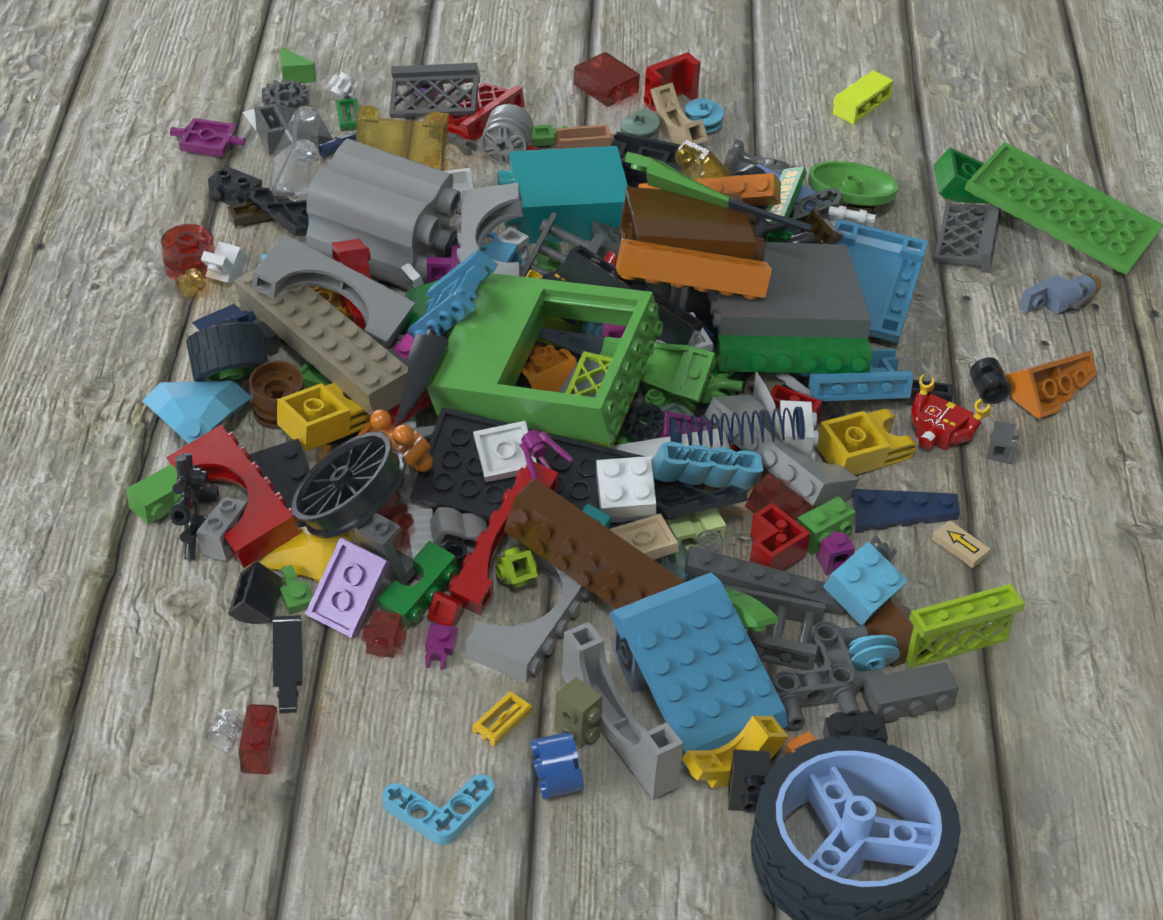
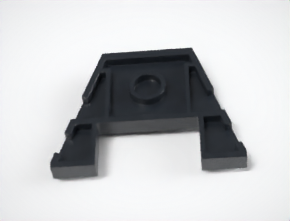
[248,187,309,237]
[654,480,748,520]

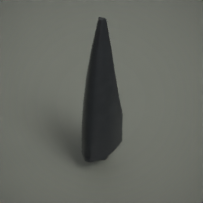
[396,329,449,423]

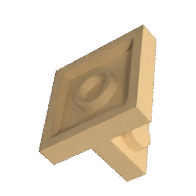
[609,514,679,565]

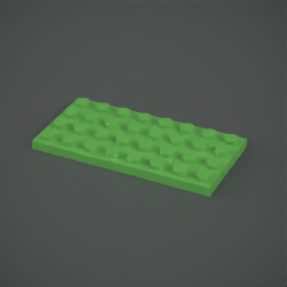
[965,142,1163,275]

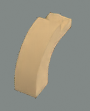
[650,83,708,146]

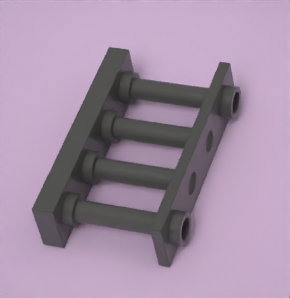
[521,212,604,277]
[723,584,826,670]

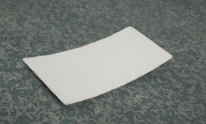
[753,372,782,442]

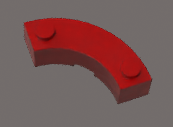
[331,238,371,331]

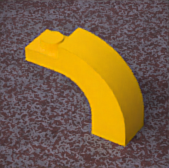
[682,716,789,789]

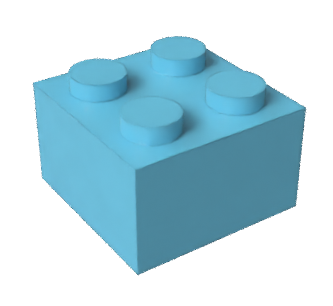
[823,541,908,626]

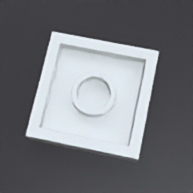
[473,421,536,482]

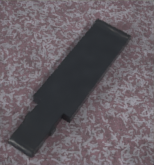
[273,615,302,713]

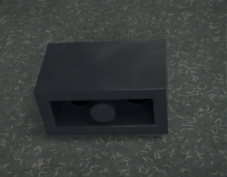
[208,165,262,206]
[728,749,774,813]

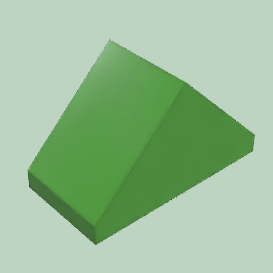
[280,48,316,83]

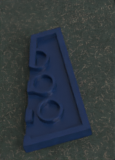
[852,489,960,534]

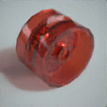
[160,224,215,283]

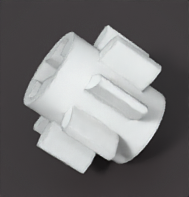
[329,72,357,99]

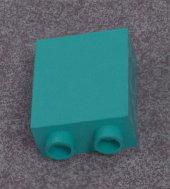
[497,146,628,244]

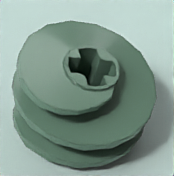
[620,109,660,139]

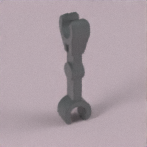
[429,120,477,156]

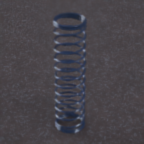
[669,406,805,448]

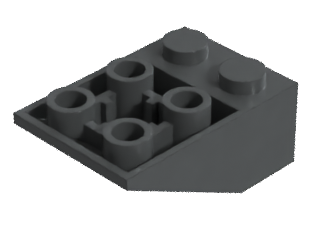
[254,104,333,155]

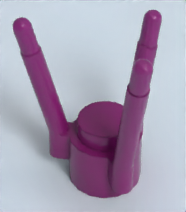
[519,429,573,480]

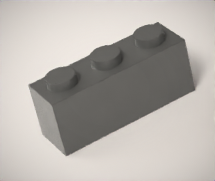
[862,662,959,721]

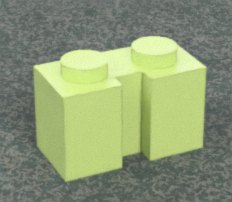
[664,508,726,556]

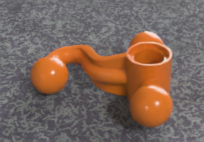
[370,409,433,472]

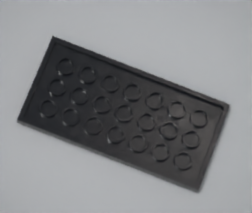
[410,407,646,529]

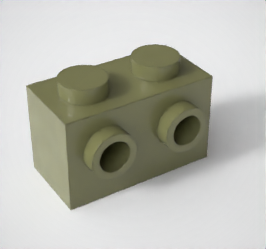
[554,677,603,750]

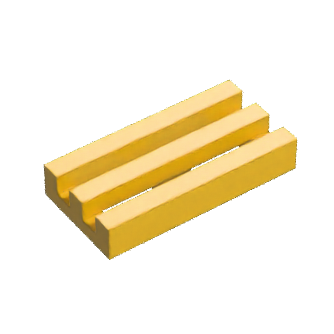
[472,691,532,747]

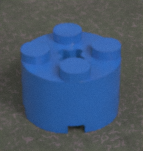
[530,732,584,799]

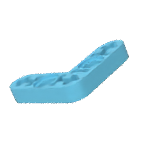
[382,775,495,845]

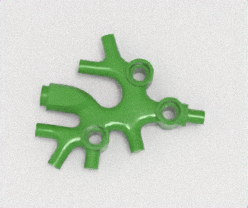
[640,357,743,419]

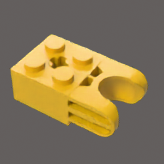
[277,383,371,451]
[816,409,917,475]

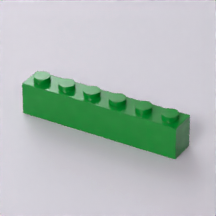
[716,335,873,374]

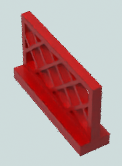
[428,82,525,141]

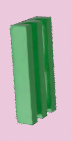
[335,98,362,132]

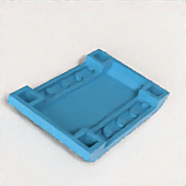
[835,219,928,343]
[609,572,788,772]

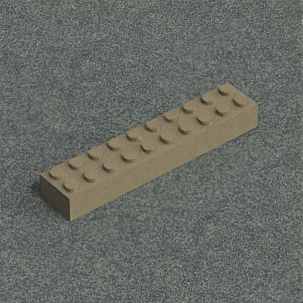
[234,270,408,415]

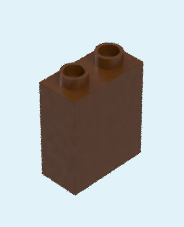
[620,187,765,280]

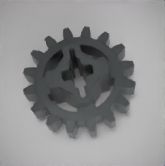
[261,78,309,109]

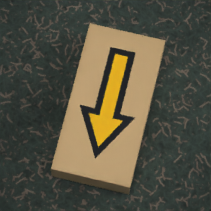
[931,520,991,568]

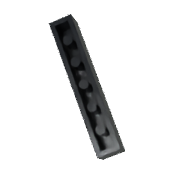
[559,245,705,346]

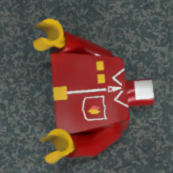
[911,374,991,450]

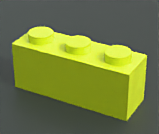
[833,70,894,124]

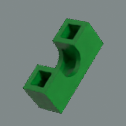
[377,540,459,630]

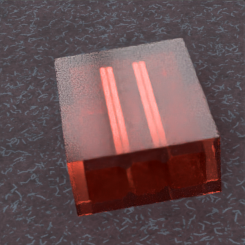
[573,51,640,107]

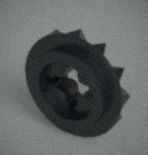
[623,402,664,441]

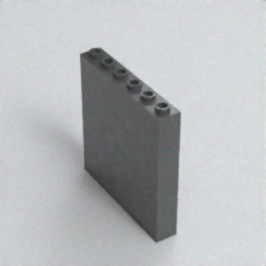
[707,242,871,339]

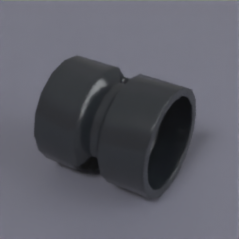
[970,357,1011,404]

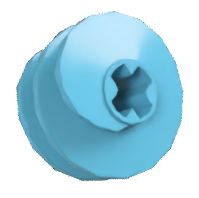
[685,99,724,134]
[848,635,900,671]

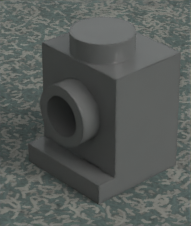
[987,420,1019,465]

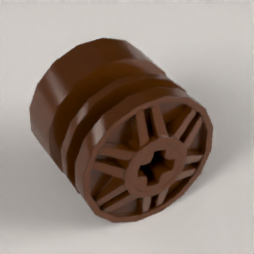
[249,360,304,430]

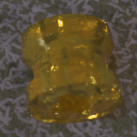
[175,268,206,298]

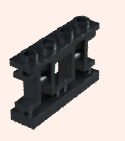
[611,131,701,185]

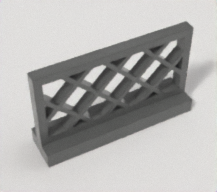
[389,63,481,118]
[934,203,1001,273]

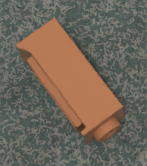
[555,124,615,149]

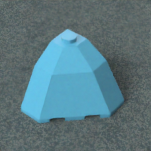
[143,381,251,444]

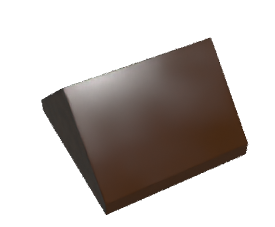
[864,599,936,668]

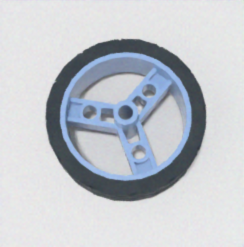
[751,736,961,920]

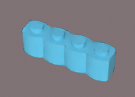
[651,442,763,490]

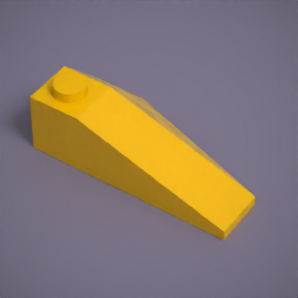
[249,526,353,584]

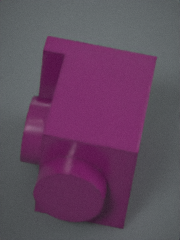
[815,532,855,576]

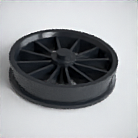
[291,432,406,539]

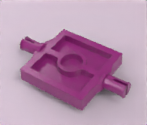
[170,118,246,157]

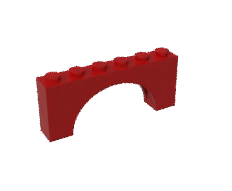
[166,425,300,568]

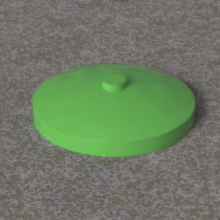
[808,161,898,205]

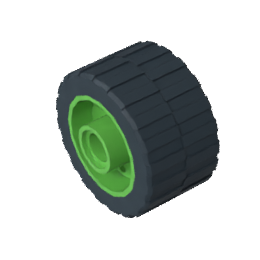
[186,322,269,382]

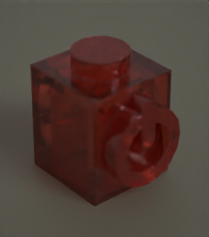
[362,610,407,658]

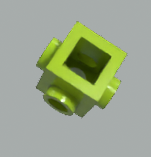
[495,546,538,588]

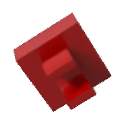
[427,591,463,627]

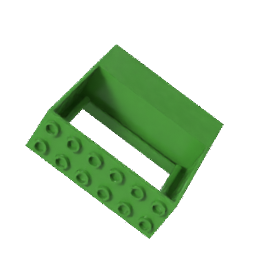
[427,273,663,444]

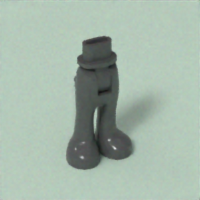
[723,139,795,174]

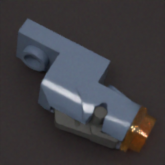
[1020,274,1101,314]

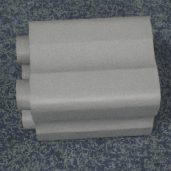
[306,139,461,290]

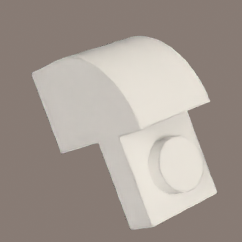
[201,241,247,284]

